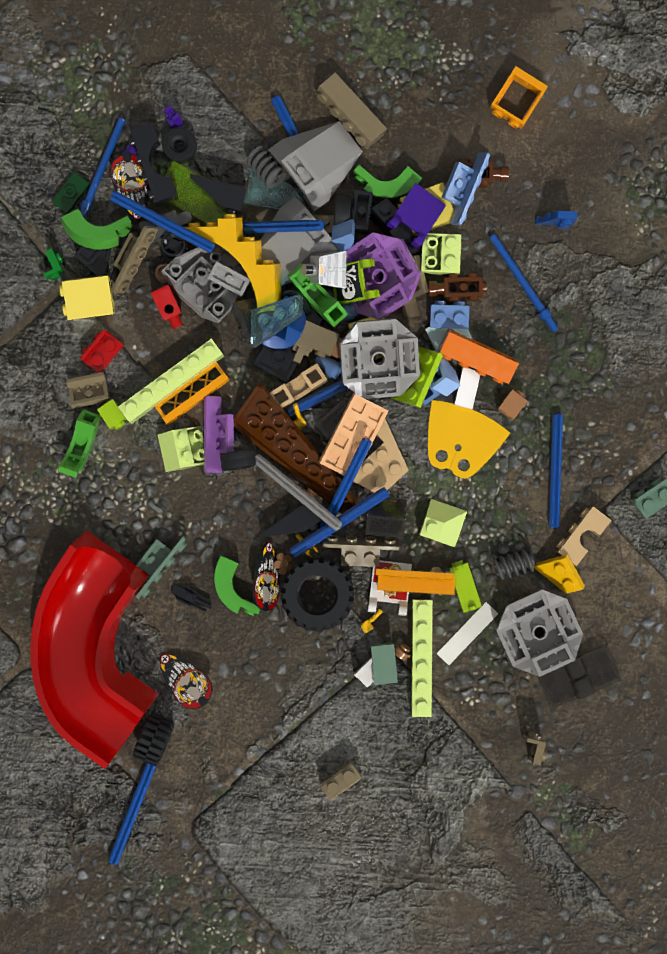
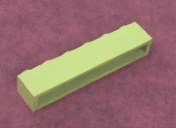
[118,339,224,424]
[411,599,433,717]

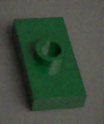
[52,172,90,214]

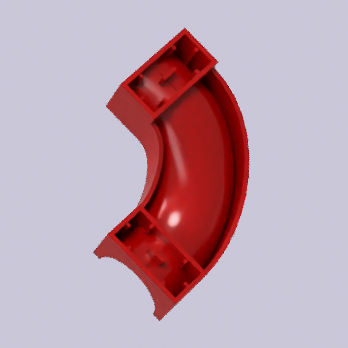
[30,531,159,769]

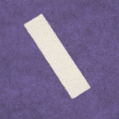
[437,602,498,665]

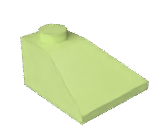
[419,499,467,547]

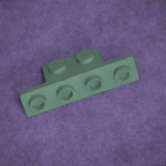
[136,536,187,599]

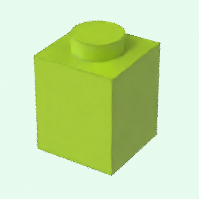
[97,399,127,430]

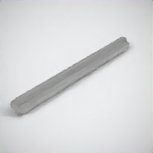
[255,454,342,531]

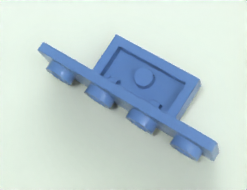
[441,152,490,225]

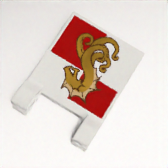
[368,560,412,616]

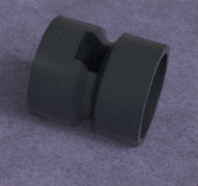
[161,232,188,260]

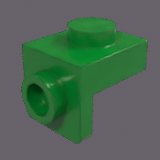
[43,249,64,281]

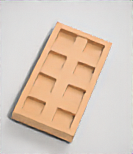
[319,393,388,475]

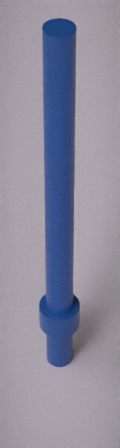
[79,117,126,218]
[489,234,559,333]

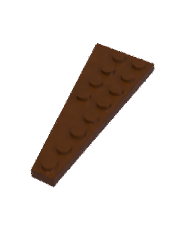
[233,383,359,514]

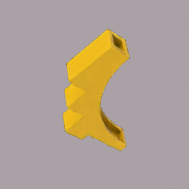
[185,214,282,311]

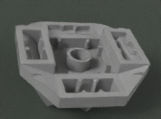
[339,318,420,399]
[496,589,583,677]

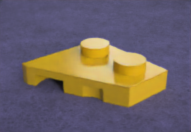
[534,554,585,594]

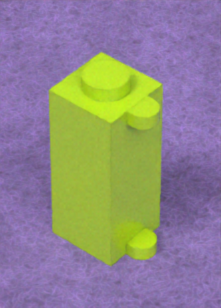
[448,560,482,613]

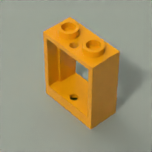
[490,66,548,129]

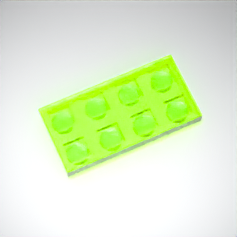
[165,161,226,224]

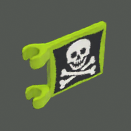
[333,258,380,305]

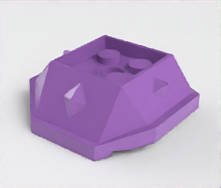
[346,233,421,320]

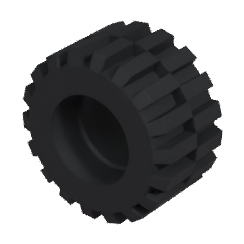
[133,712,174,766]

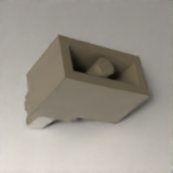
[292,320,340,364]

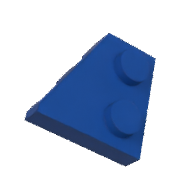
[535,211,577,229]

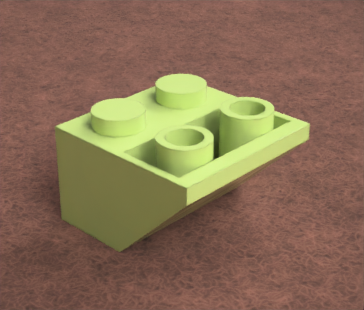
[421,233,461,276]
[158,426,204,472]

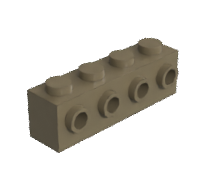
[315,73,387,149]

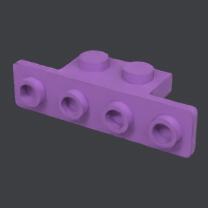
[204,396,234,473]

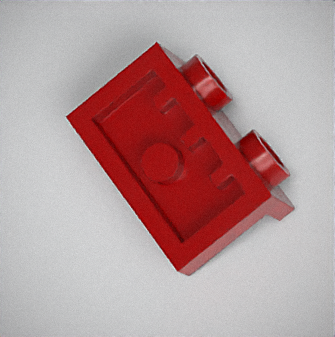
[80,329,124,373]

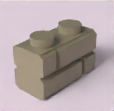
[320,760,362,801]

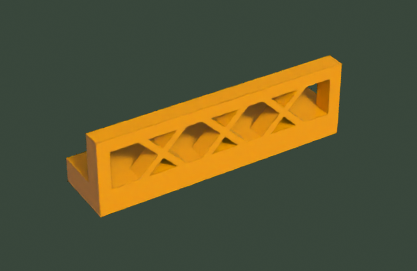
[155,362,230,425]
[376,569,456,595]

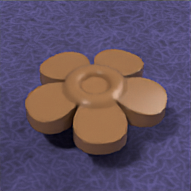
[273,553,293,575]

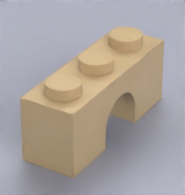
[270,363,327,409]
[556,506,611,566]

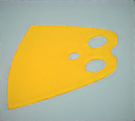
[428,400,510,479]

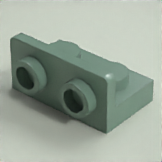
[632,478,667,519]

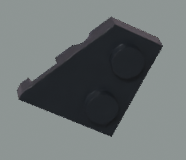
[74,246,112,276]

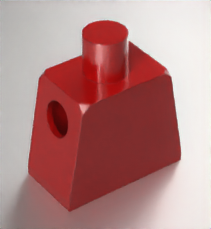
[151,285,183,329]

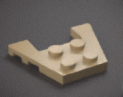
[335,419,409,493]

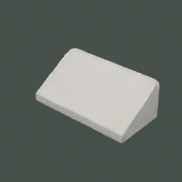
[454,367,480,409]

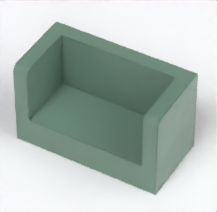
[370,641,398,685]

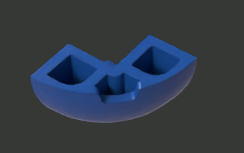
[262,295,306,349]

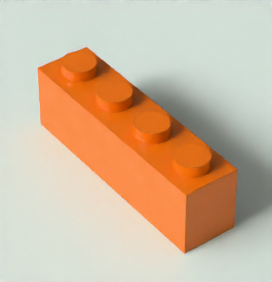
[438,328,519,384]

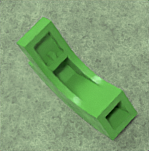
[354,165,422,201]
[61,209,132,250]
[287,263,348,327]
[58,409,101,478]
[214,555,260,616]

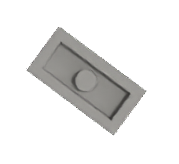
[208,261,250,297]

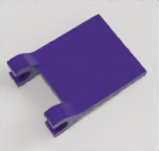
[386,183,446,248]

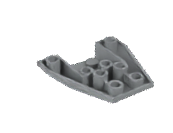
[268,121,363,211]
[261,197,340,286]
[161,241,247,323]

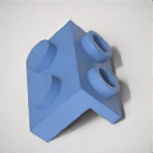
[430,301,469,329]

